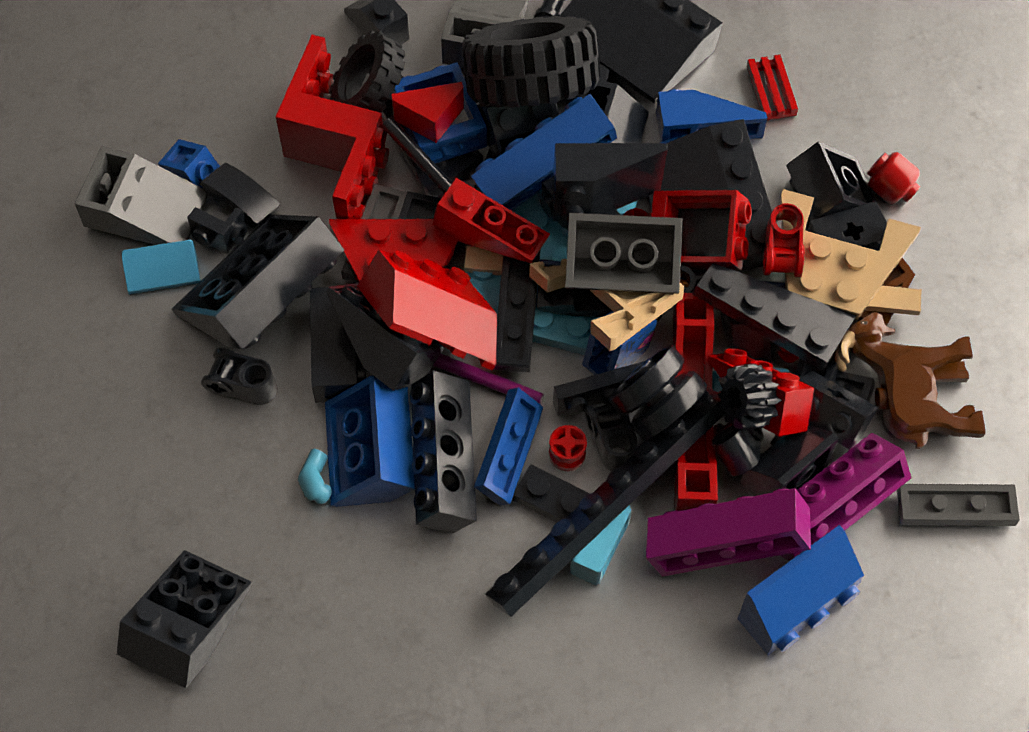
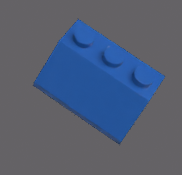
[325,375,415,507]
[737,525,864,656]

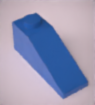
[656,89,767,142]

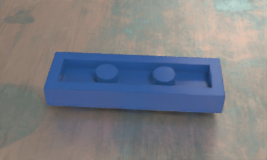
[474,387,544,506]

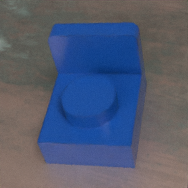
[158,139,220,188]

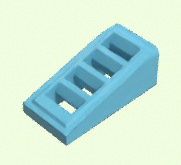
[570,505,631,586]

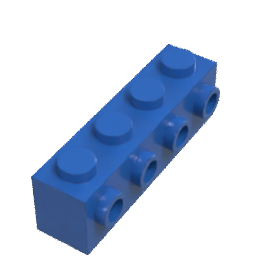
[471,94,617,211]

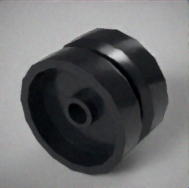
[608,345,707,440]

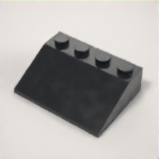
[560,0,723,104]
[647,119,772,273]
[171,214,344,350]

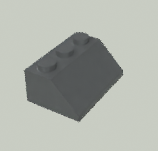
[565,213,683,294]

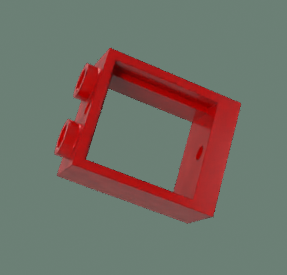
[651,190,752,270]

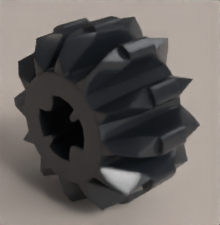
[716,363,782,430]

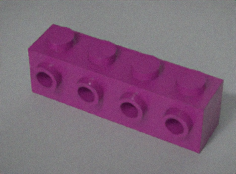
[780,433,912,561]
[646,488,811,577]

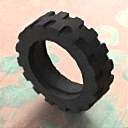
[329,30,405,113]

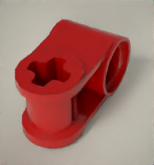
[763,203,805,278]

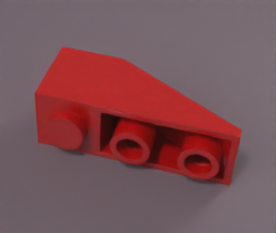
[432,178,550,263]
[708,348,814,436]

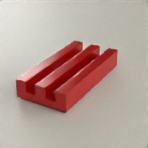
[746,54,798,120]

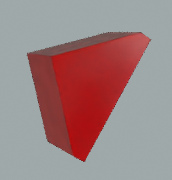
[391,82,464,143]

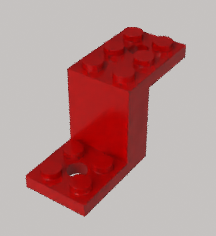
[275,34,389,219]

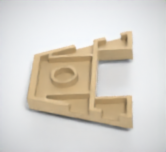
[780,189,921,319]
[529,259,684,351]

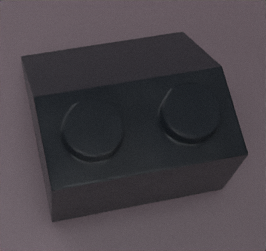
[786,141,877,222]
[741,425,839,496]

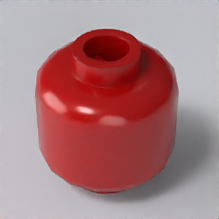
[867,152,921,204]

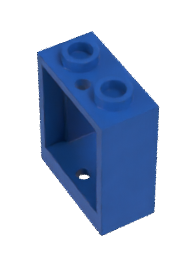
[394,62,487,163]

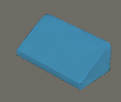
[121,240,200,295]

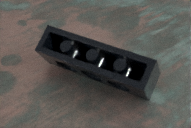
[410,370,477,533]

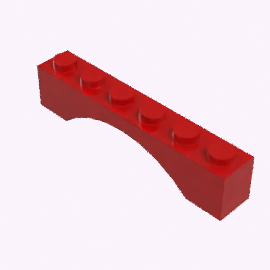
[673,293,718,511]

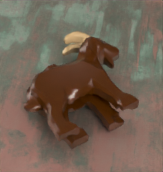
[833,312,986,449]

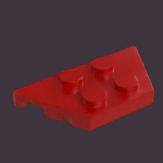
[329,219,459,283]

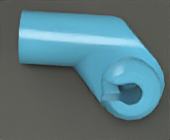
[298,449,332,504]

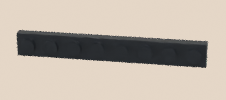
[485,388,725,617]

